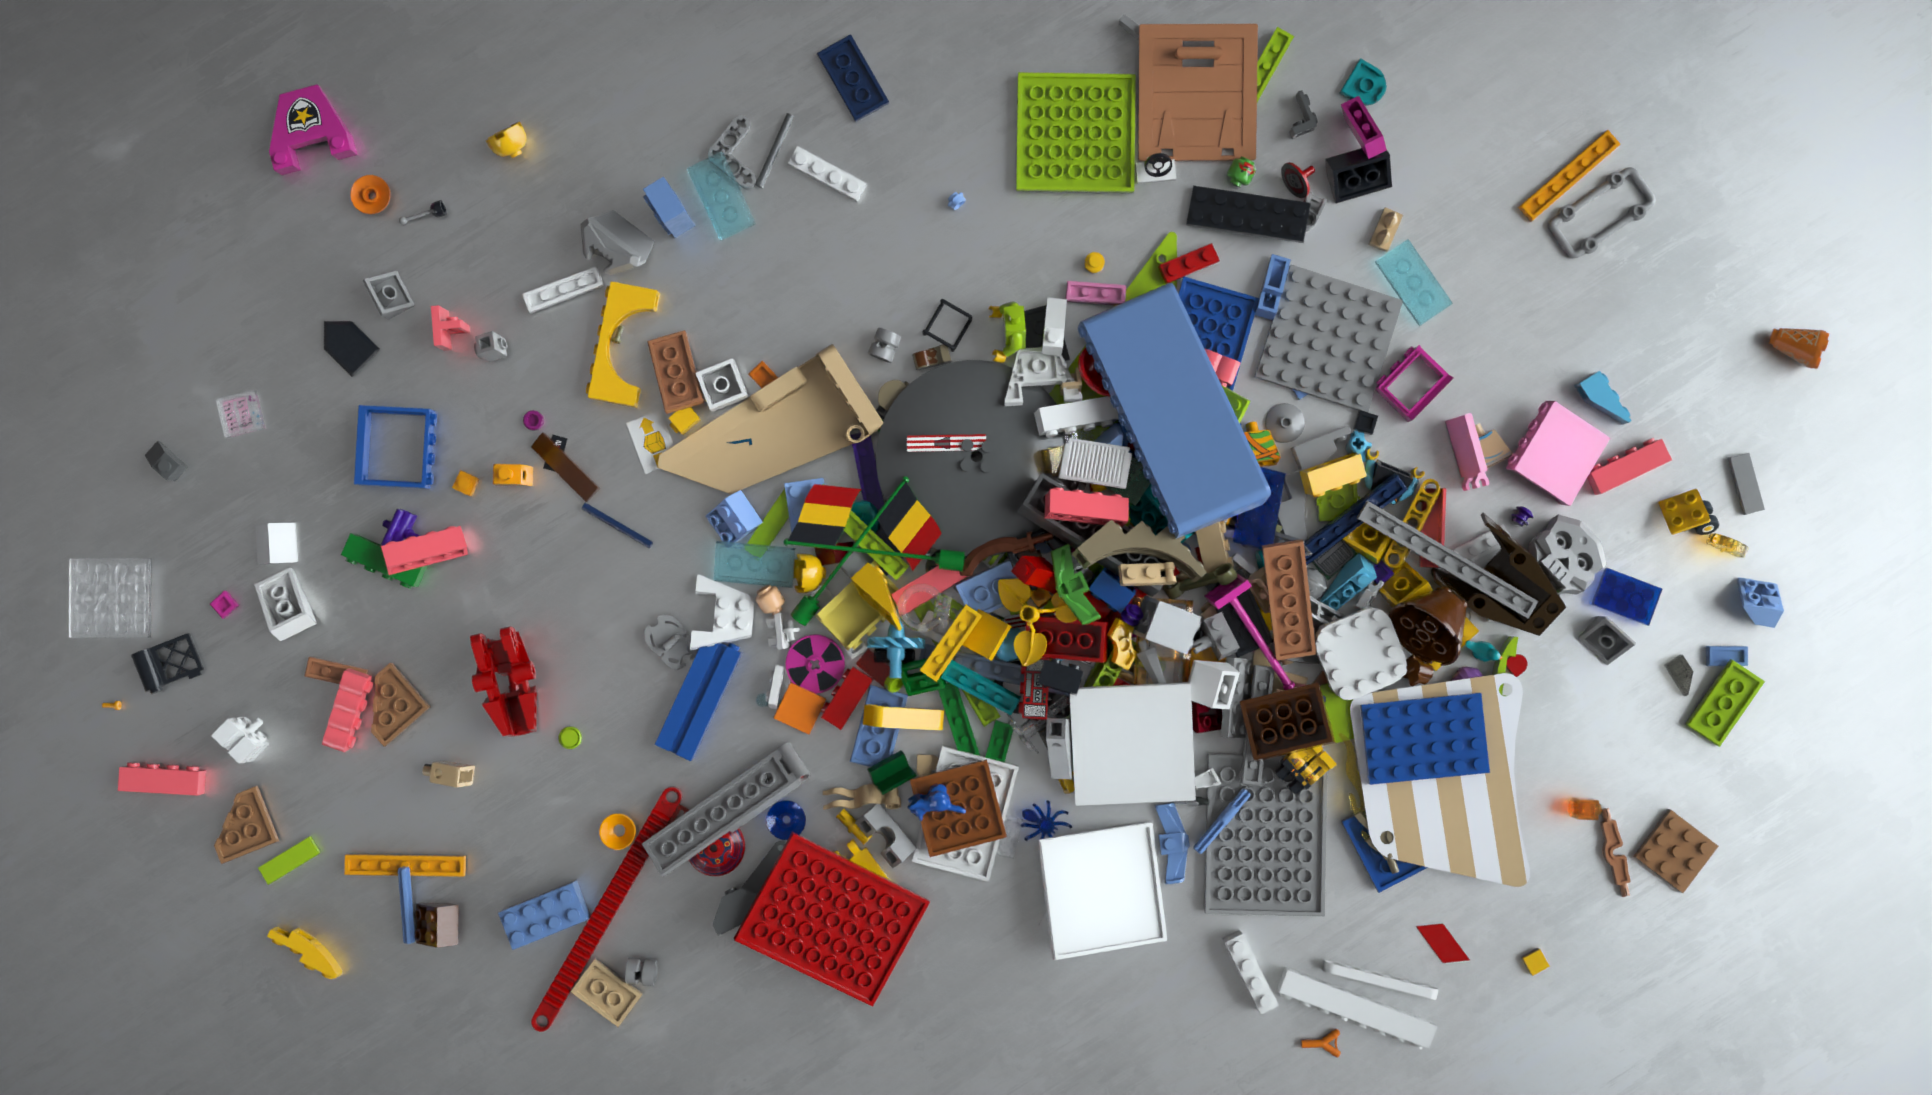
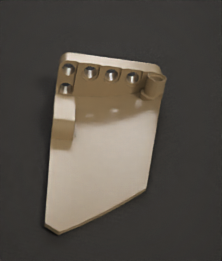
[658,344,883,494]

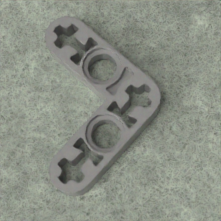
[708,115,757,189]

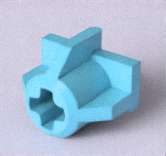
[1346,431,1372,462]

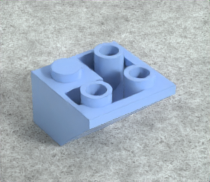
[1737,577,1784,628]

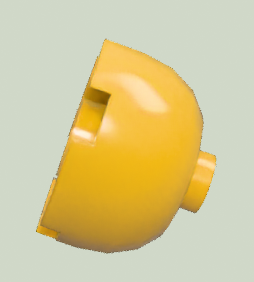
[485,121,526,158]
[793,553,826,593]

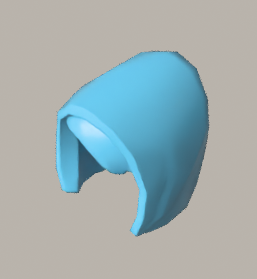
[996,627,1022,662]

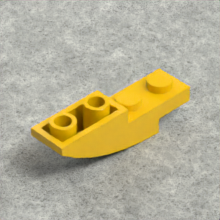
[267,927,342,979]

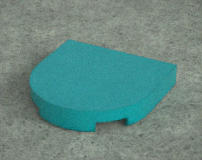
[1339,58,1387,106]

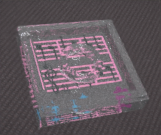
[216,390,266,438]

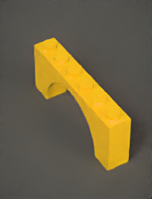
[586,281,660,408]

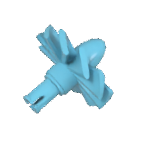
[867,619,925,678]

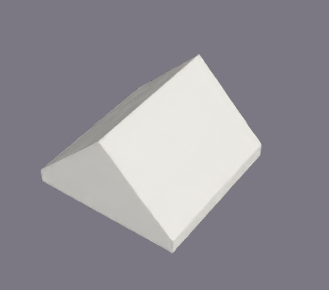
[255,523,298,565]

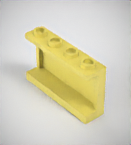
[815,560,899,651]

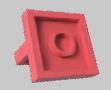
[431,305,470,351]

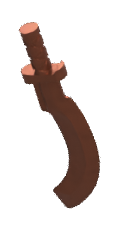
[959,531,1054,576]

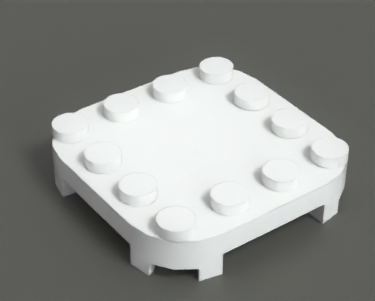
[1315,606,1407,700]

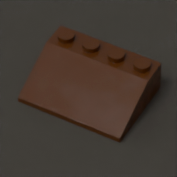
[1240,682,1336,761]

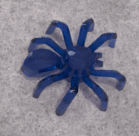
[1020,800,1072,841]

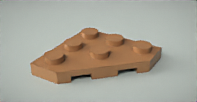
[371,663,431,747]
[214,786,279,864]

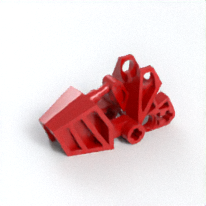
[470,626,537,737]

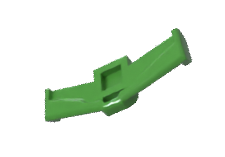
[1051,544,1102,625]

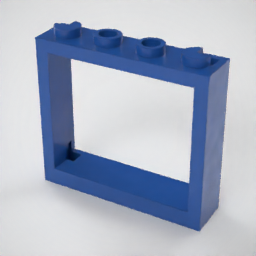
[354,405,437,489]

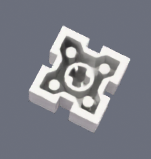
[211,717,270,764]

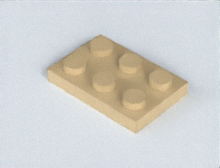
[571,958,643,1027]

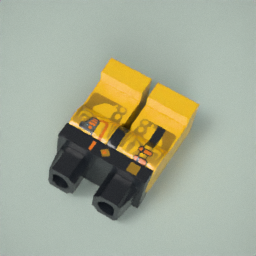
[1274,746,1337,794]

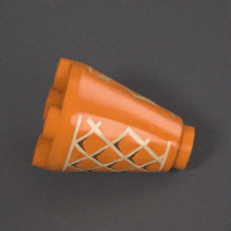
[1768,328,1829,369]

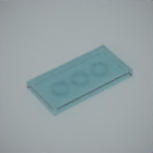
[687,151,756,241]
[1375,239,1453,326]
[714,541,796,588]

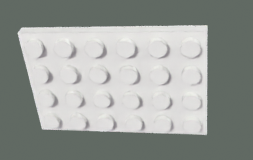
[912,746,1019,882]

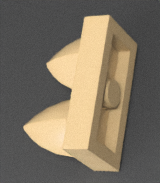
[1368,207,1403,252]

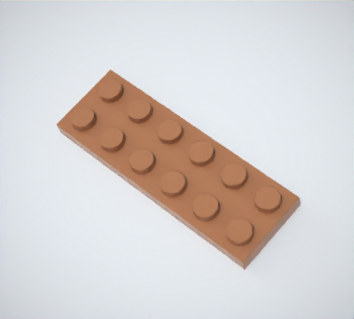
[1262,539,1316,661]

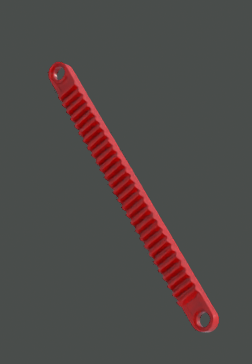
[531,786,683,1032]

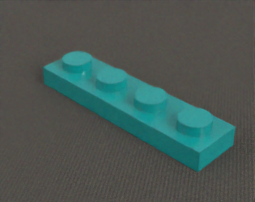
[941,660,1021,715]

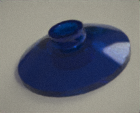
[766,800,806,840]

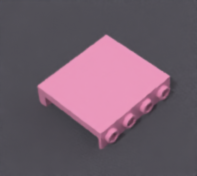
[1506,401,1610,506]

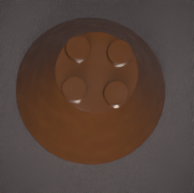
[1388,587,1467,666]

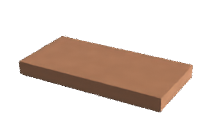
[647,330,704,414]

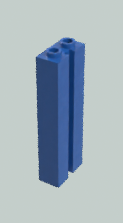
[655,642,743,761]

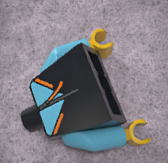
[1364,449,1425,505]

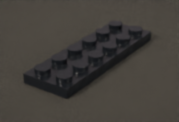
[1186,185,1311,243]

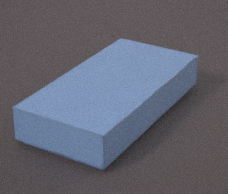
[1706,646,1748,666]

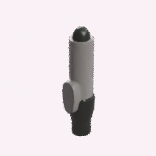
[1172,796,1210,807]

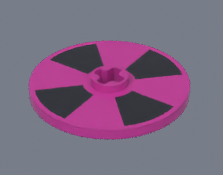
[786,634,845,694]

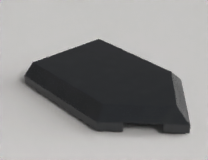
[324,321,380,377]

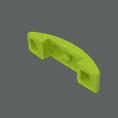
[1492,636,1518,696]

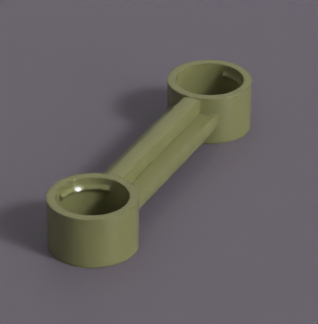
[1163,563,1237,599]

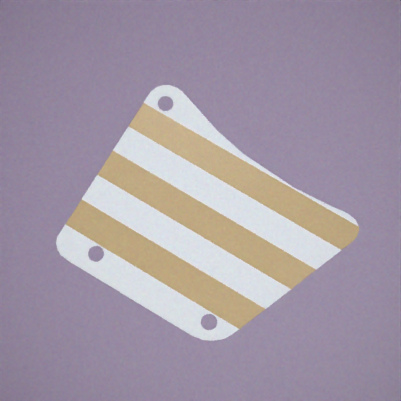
[1350,673,1530,887]

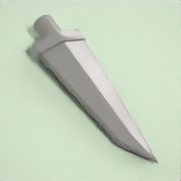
[1137,640,1166,684]

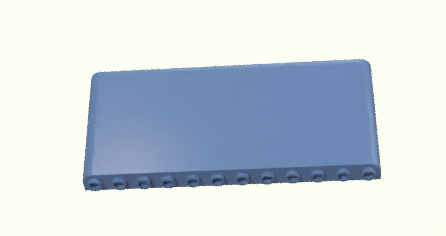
[1078,282,1271,539]

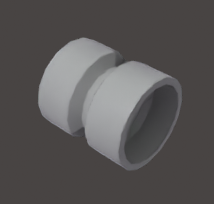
[868,328,902,363]
[625,958,657,986]

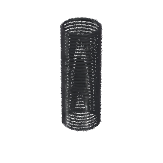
[874,648,915,663]

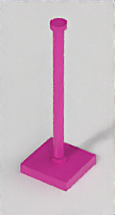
[1204,574,1295,690]

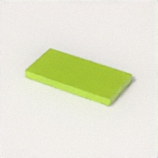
[1685,659,1765,747]

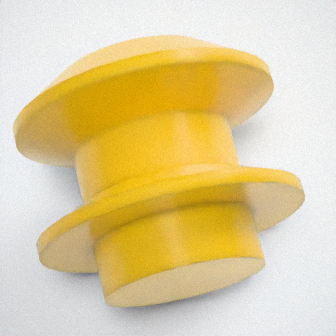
[1084,252,1105,273]

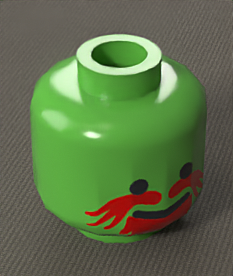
[1227,156,1256,188]

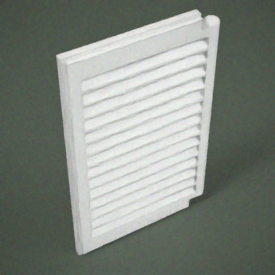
[1059,438,1132,489]

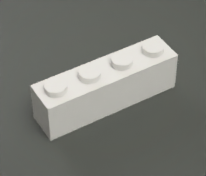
[1034,396,1118,437]
[1222,930,1279,1014]

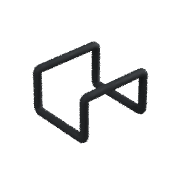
[922,299,972,352]

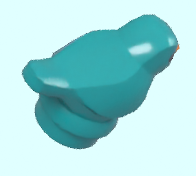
[1465,640,1502,662]

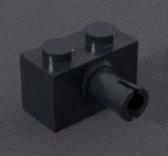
[1038,658,1084,696]

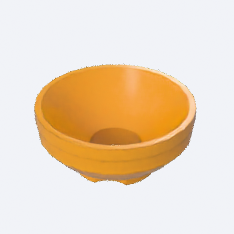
[599,813,636,850]

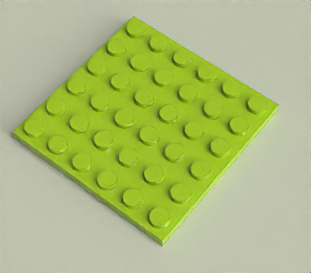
[1016,72,1136,193]

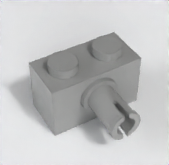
[1192,612,1240,661]

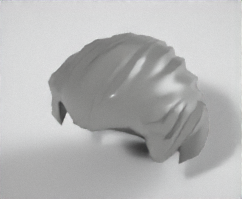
[1307,568,1328,600]

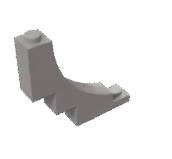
[1271,426,1352,541]

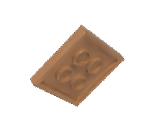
[1633,809,1719,893]

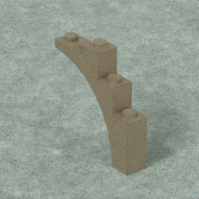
[1072,520,1207,583]

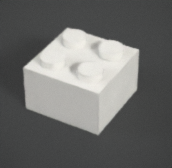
[696,358,749,412]

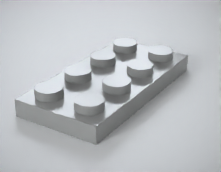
[1221,657,1254,738]

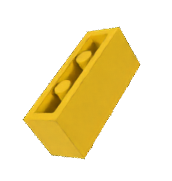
[1299,453,1367,497]

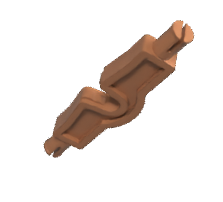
[1600,808,1631,897]

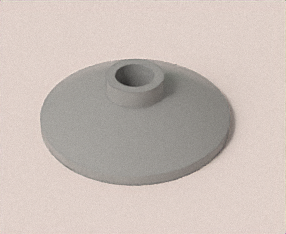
[1265,403,1305,443]

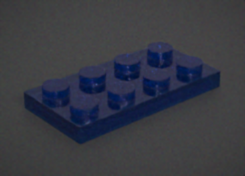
[1233,467,1286,549]

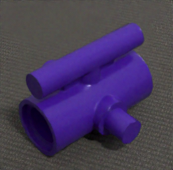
[381,509,419,546]

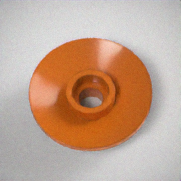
[350,175,390,214]

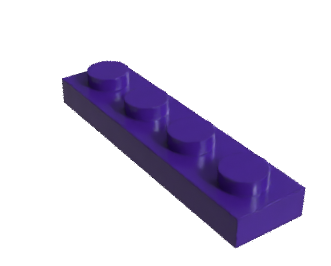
[851,433,884,510]

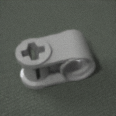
[1303,192,1327,232]

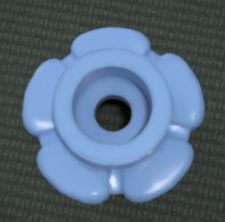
[948,192,966,210]

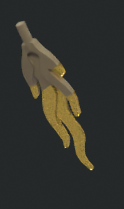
[1339,733,1399,874]

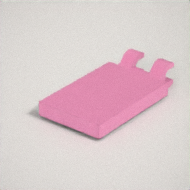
[1445,413,1489,491]

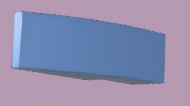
[1255,254,1291,320]

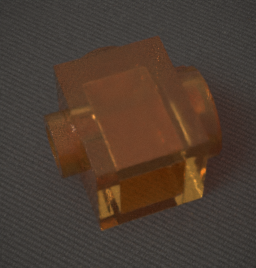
[1568,797,1602,820]

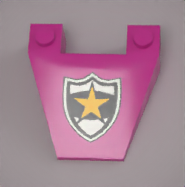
[269,84,357,175]

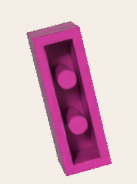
[1341,96,1387,159]

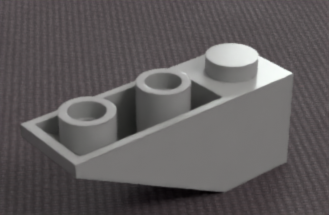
[1046,718,1072,779]

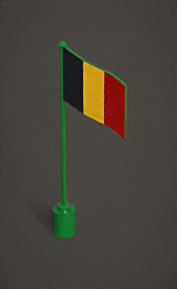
[790,476,942,626]
[783,484,965,572]

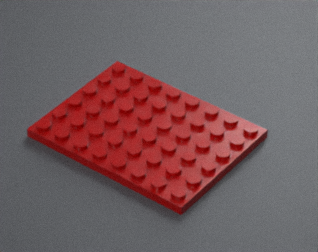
[734,832,930,1007]

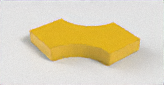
[1107,618,1137,670]

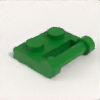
[901,655,946,696]

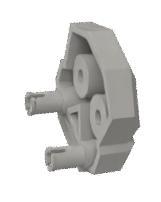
[1528,514,1607,595]

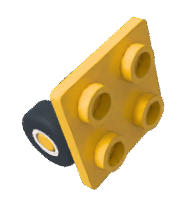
[1658,489,1720,535]

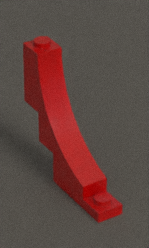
[1011,556,1124,628]

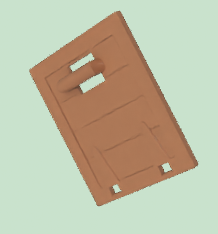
[1138,24,1258,161]

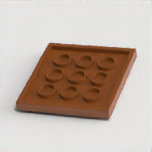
[910,759,1007,857]

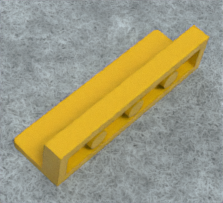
[920,604,982,682]

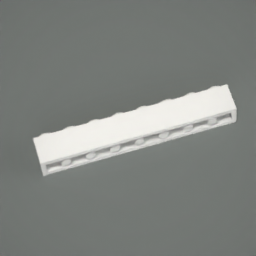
[1277,967,1438,1049]

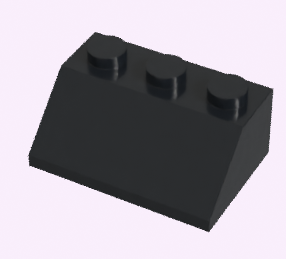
[1325,148,1392,203]

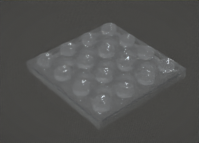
[69,558,152,638]

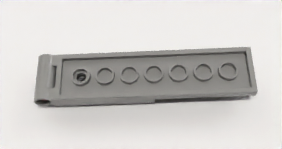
[642,743,810,877]

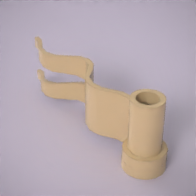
[823,784,901,810]

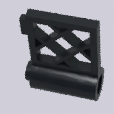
[131,633,204,694]

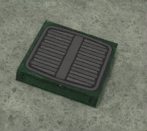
[1312,539,1358,580]

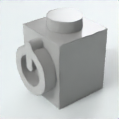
[474,331,507,362]

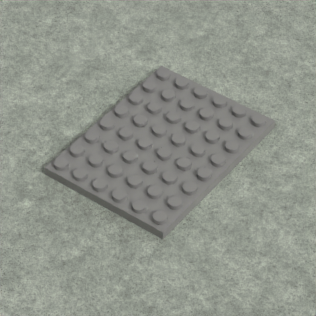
[1205,754,1327,916]

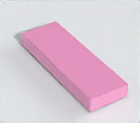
[1066,281,1126,306]

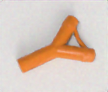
[1301,1029,1341,1057]

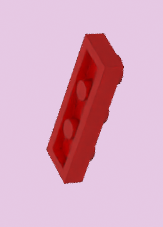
[1158,243,1220,284]

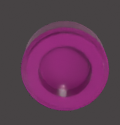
[523,410,544,431]

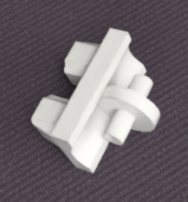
[767,613,800,649]

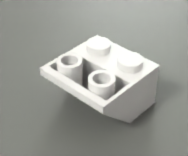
[1188,660,1240,709]

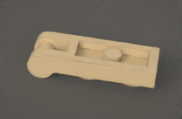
[1118,562,1177,586]

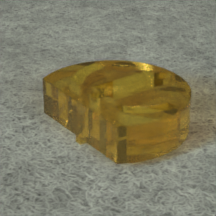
[1706,533,1749,558]

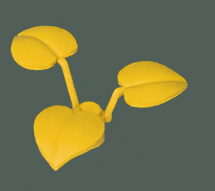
[998,578,1077,667]

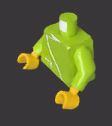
[988,301,1026,363]

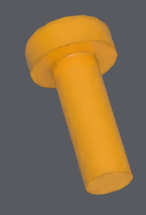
[102,701,122,710]

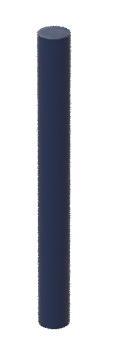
[581,502,653,549]

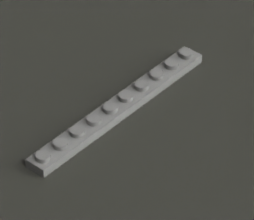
[1357,501,1539,618]

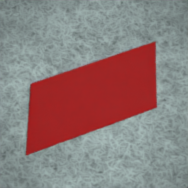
[1416,924,1470,963]

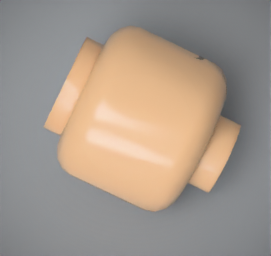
[755,584,785,615]

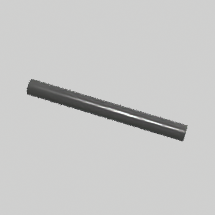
[755,113,794,188]

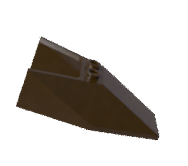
[1430,512,1566,636]

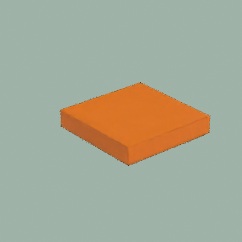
[773,682,826,734]

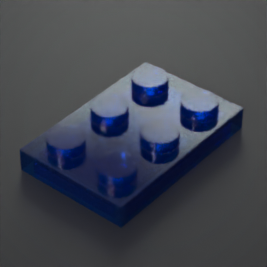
[1591,568,1663,626]

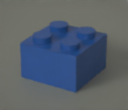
[1089,568,1138,613]

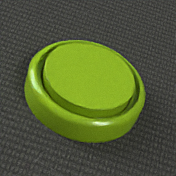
[558,726,582,749]

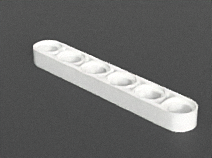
[1322,960,1438,999]

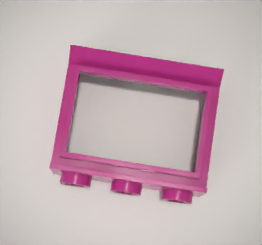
[1375,345,1454,422]

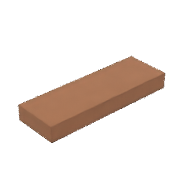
[304,657,368,684]

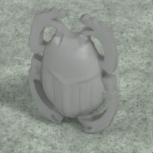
[644,615,699,670]

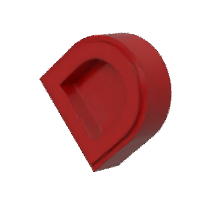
[1506,654,1528,677]

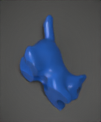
[907,784,966,821]

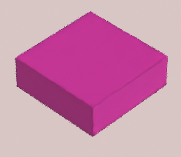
[210,591,239,619]

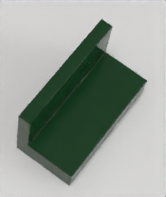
[867,750,917,795]

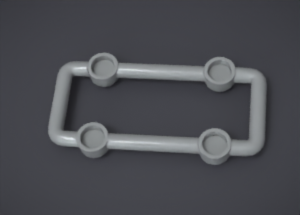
[1549,167,1655,258]

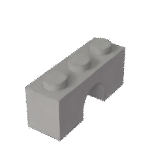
[855,804,917,868]

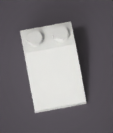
[255,567,317,641]

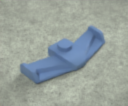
[1154,802,1190,884]

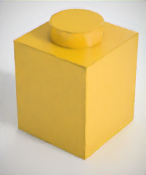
[669,407,701,435]

